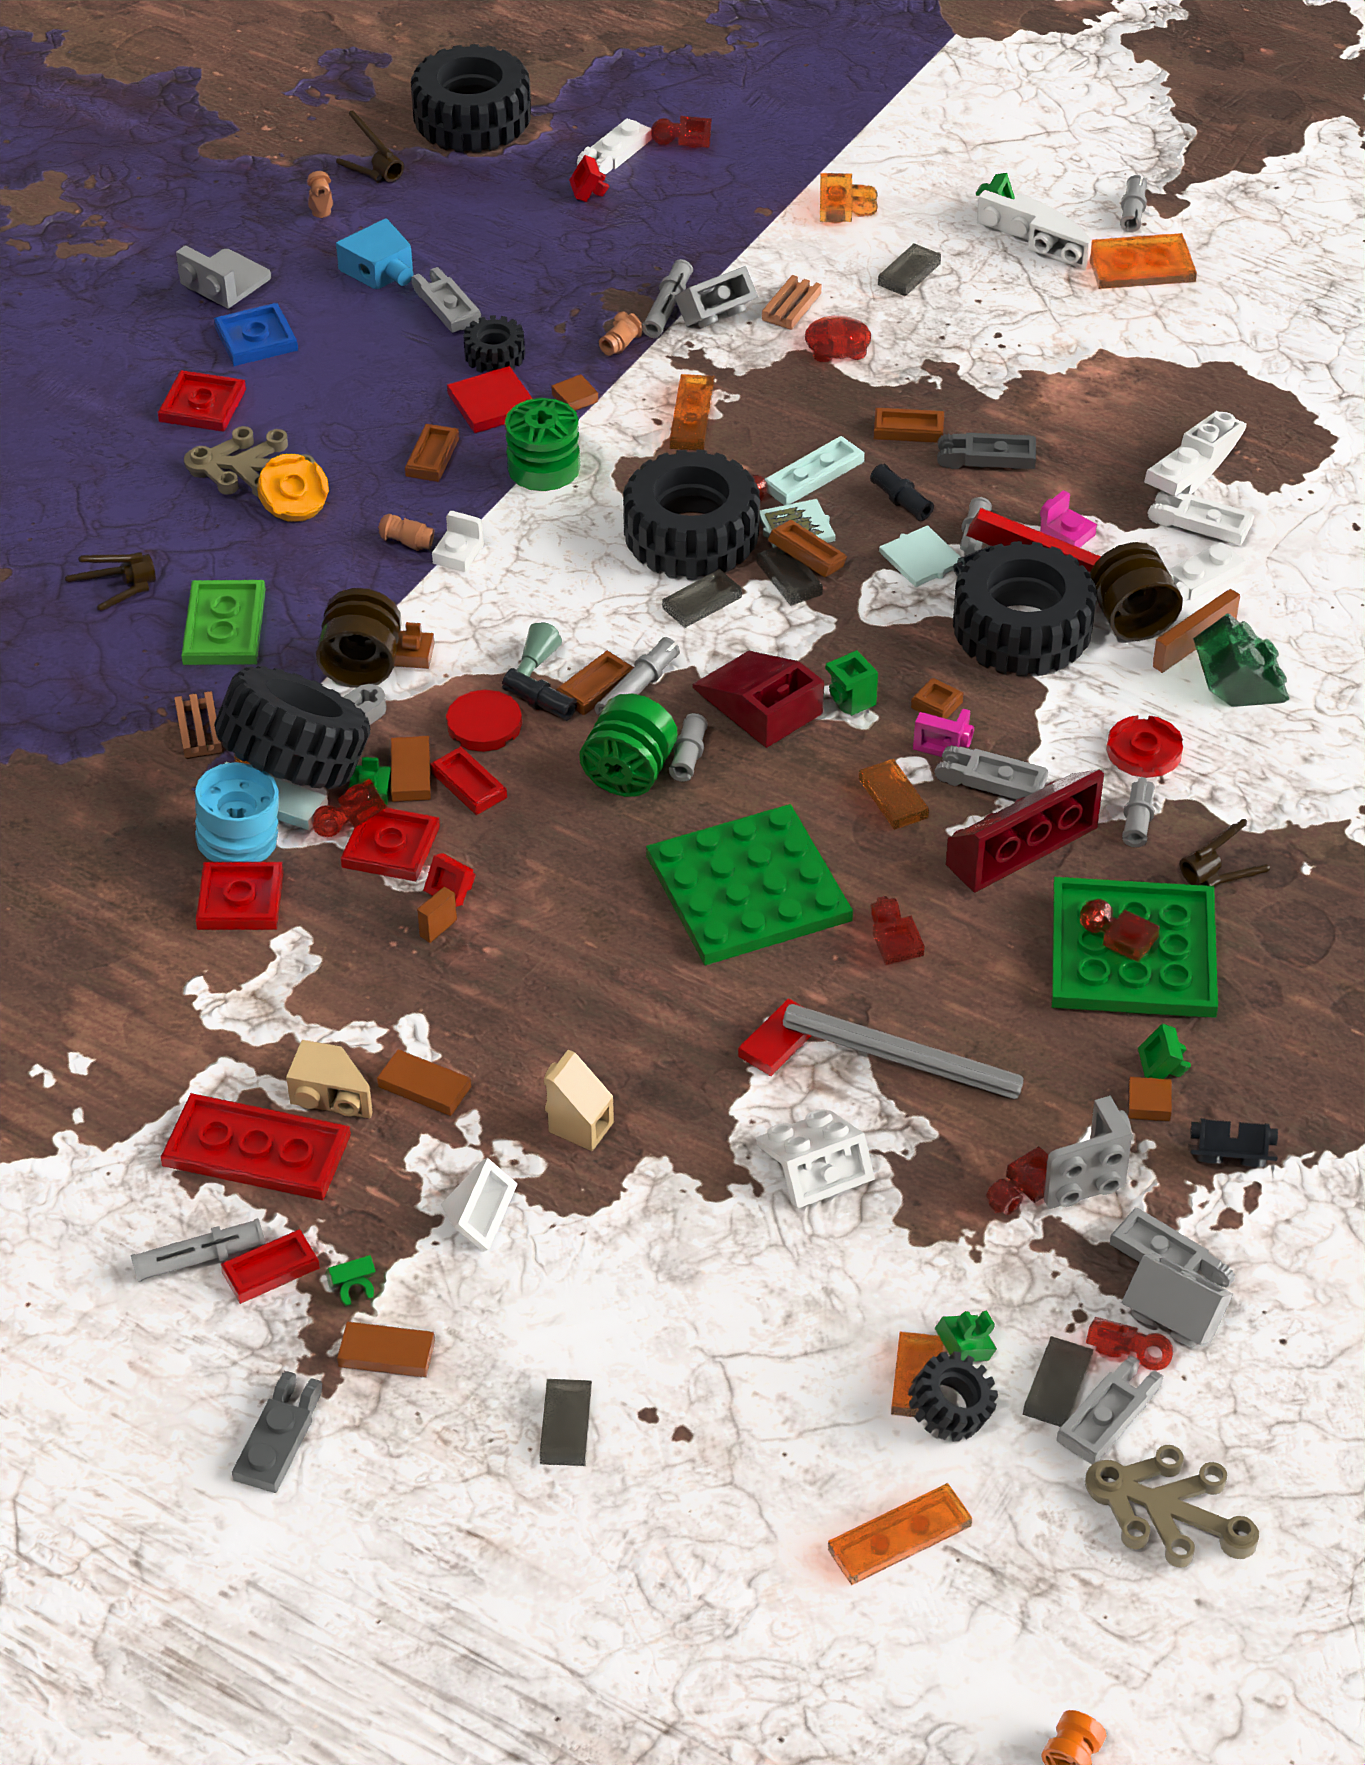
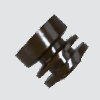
[1089,542,1183,641]
[316,588,402,688]

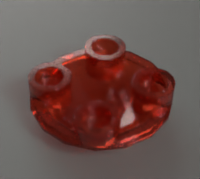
[805,315,871,362]

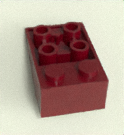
[692,651,824,748]

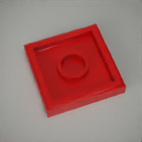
[447,366,533,433]
[158,370,246,432]
[341,803,440,882]
[196,862,284,930]

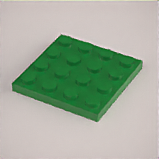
[646,804,853,966]
[1051,877,1218,1018]

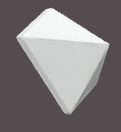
[441,1158,517,1252]

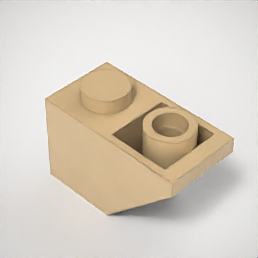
[286,1039,373,1119]
[544,1050,614,1151]

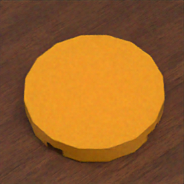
[257,454,329,522]

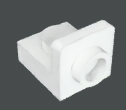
[432,511,483,572]

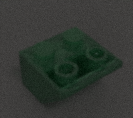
[1193,613,1290,707]

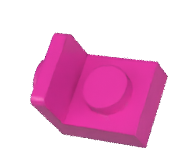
[1040,490,1097,548]
[913,709,974,757]

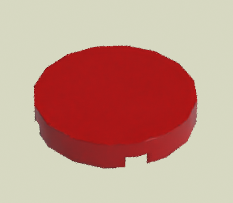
[446,689,522,752]
[1106,715,1183,778]

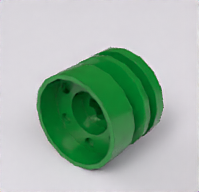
[505,398,580,491]
[579,693,677,797]

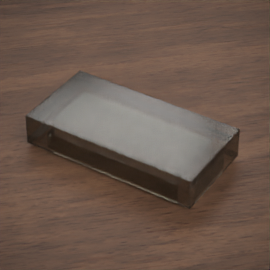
[878,243,941,296]
[757,547,823,606]
[662,569,742,628]
[1023,1336,1094,1427]
[539,1379,592,1466]

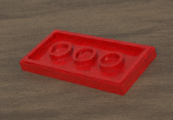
[160,1093,351,1200]

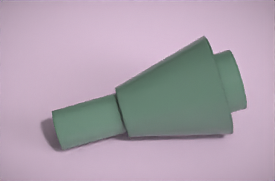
[517,622,562,677]

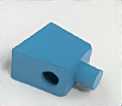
[336,218,413,289]

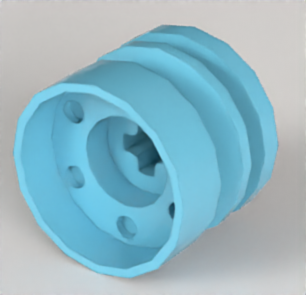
[195,762,279,862]

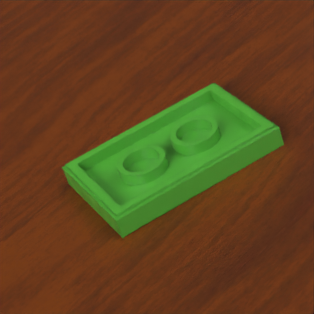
[181,580,266,665]

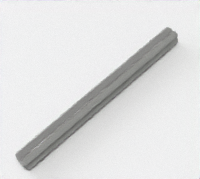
[783,1004,1023,1099]

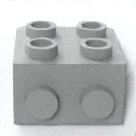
[176,245,271,309]
[1044,1096,1132,1209]

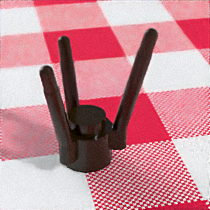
[336,110,405,182]
[65,552,156,611]
[1179,819,1270,887]

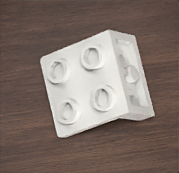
[756,1109,875,1208]

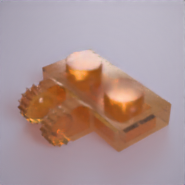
[820,173,878,223]

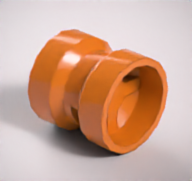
[1041,1710,1107,1765]

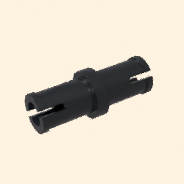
[870,464,934,521]
[502,668,577,721]

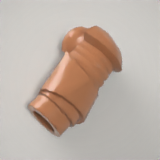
[307,171,333,218]
[599,311,643,356]
[378,514,435,551]

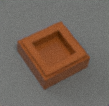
[551,374,598,411]
[911,678,964,719]
[417,887,457,943]
[1128,1077,1172,1121]

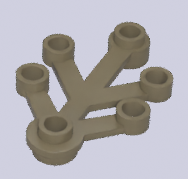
[184,426,318,497]
[1085,1445,1259,1568]

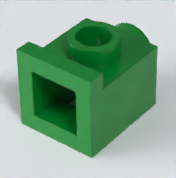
[825,650,878,716]

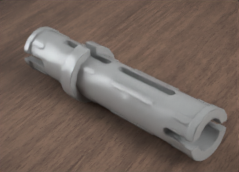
[642,259,693,338]
[595,637,680,715]
[131,1218,266,1282]

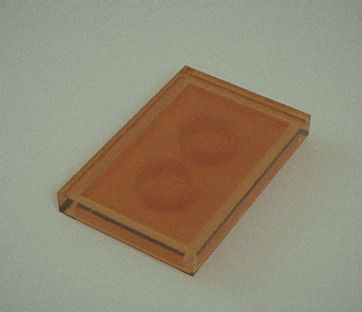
[1090,233,1197,289]

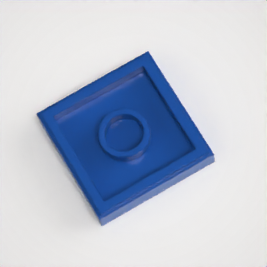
[214,303,298,366]

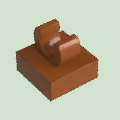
[394,622,435,669]

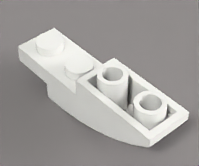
[977,190,1092,270]
[1144,411,1247,496]

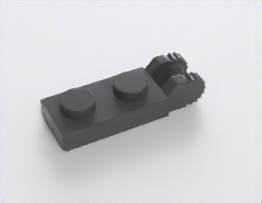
[937,433,1036,469]
[232,1371,323,1493]

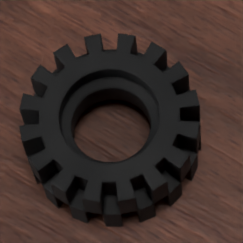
[463,315,525,373]
[908,1351,998,1442]

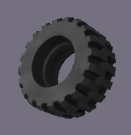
[411,44,531,153]
[623,449,760,579]
[953,541,1097,677]
[214,666,371,789]

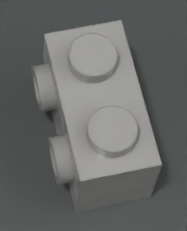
[674,266,758,328]
[1121,1253,1233,1347]

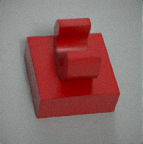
[569,155,609,202]
[423,853,476,907]

